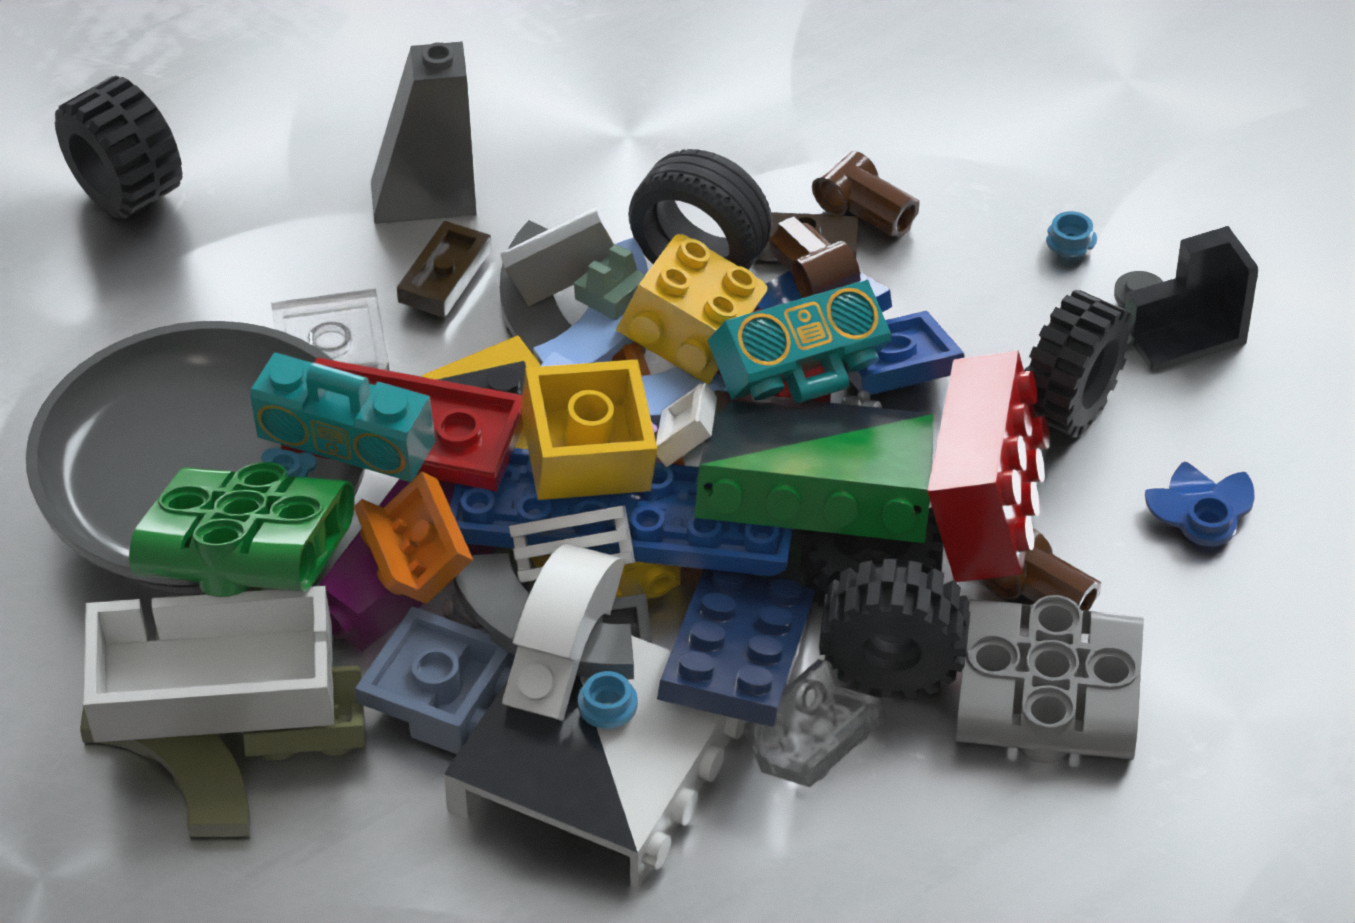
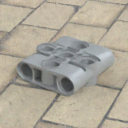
[956,595,1144,764]

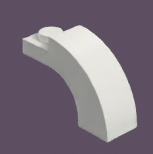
[502,544,626,721]

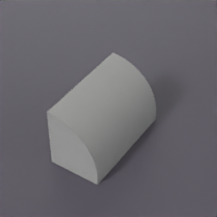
[501,206,617,307]

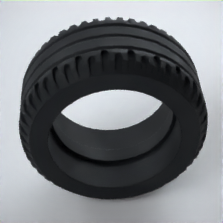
[628,149,773,270]

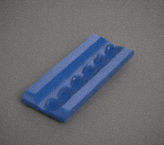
[450,448,793,576]

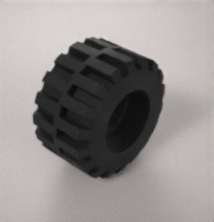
[54,75,183,218]

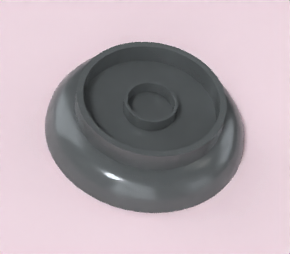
[26,321,365,595]

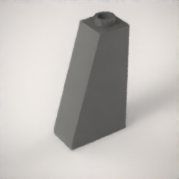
[371,41,477,224]

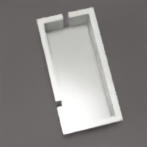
[83,586,334,742]

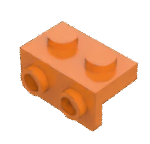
[354,472,473,604]

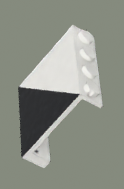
[444,636,748,888]

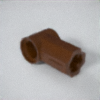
[811,150,920,239]
[769,217,861,298]
[983,528,1102,611]

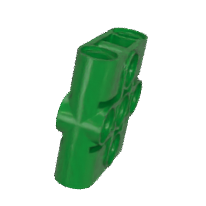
[129,462,355,597]

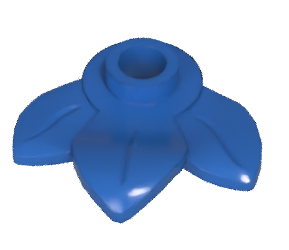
[1145,461,1255,546]

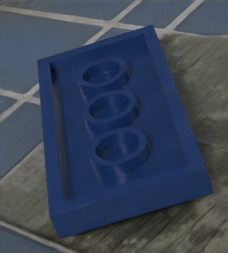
[657,569,816,728]

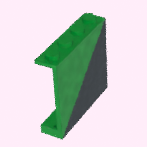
[695,390,934,543]

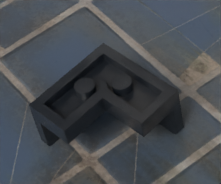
[1125,225,1259,371]

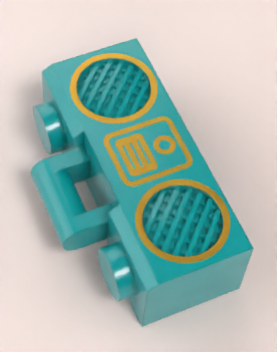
[707,279,892,403]
[250,352,436,482]

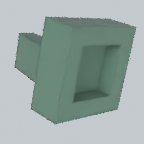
[574,244,646,320]

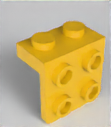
[616,234,768,385]

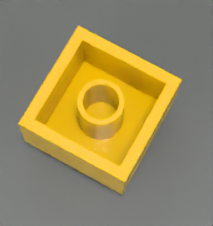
[521,359,657,500]

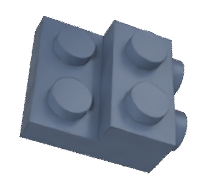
[355,606,515,754]

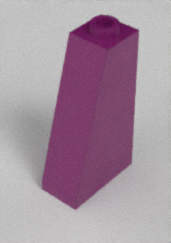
[319,476,497,651]

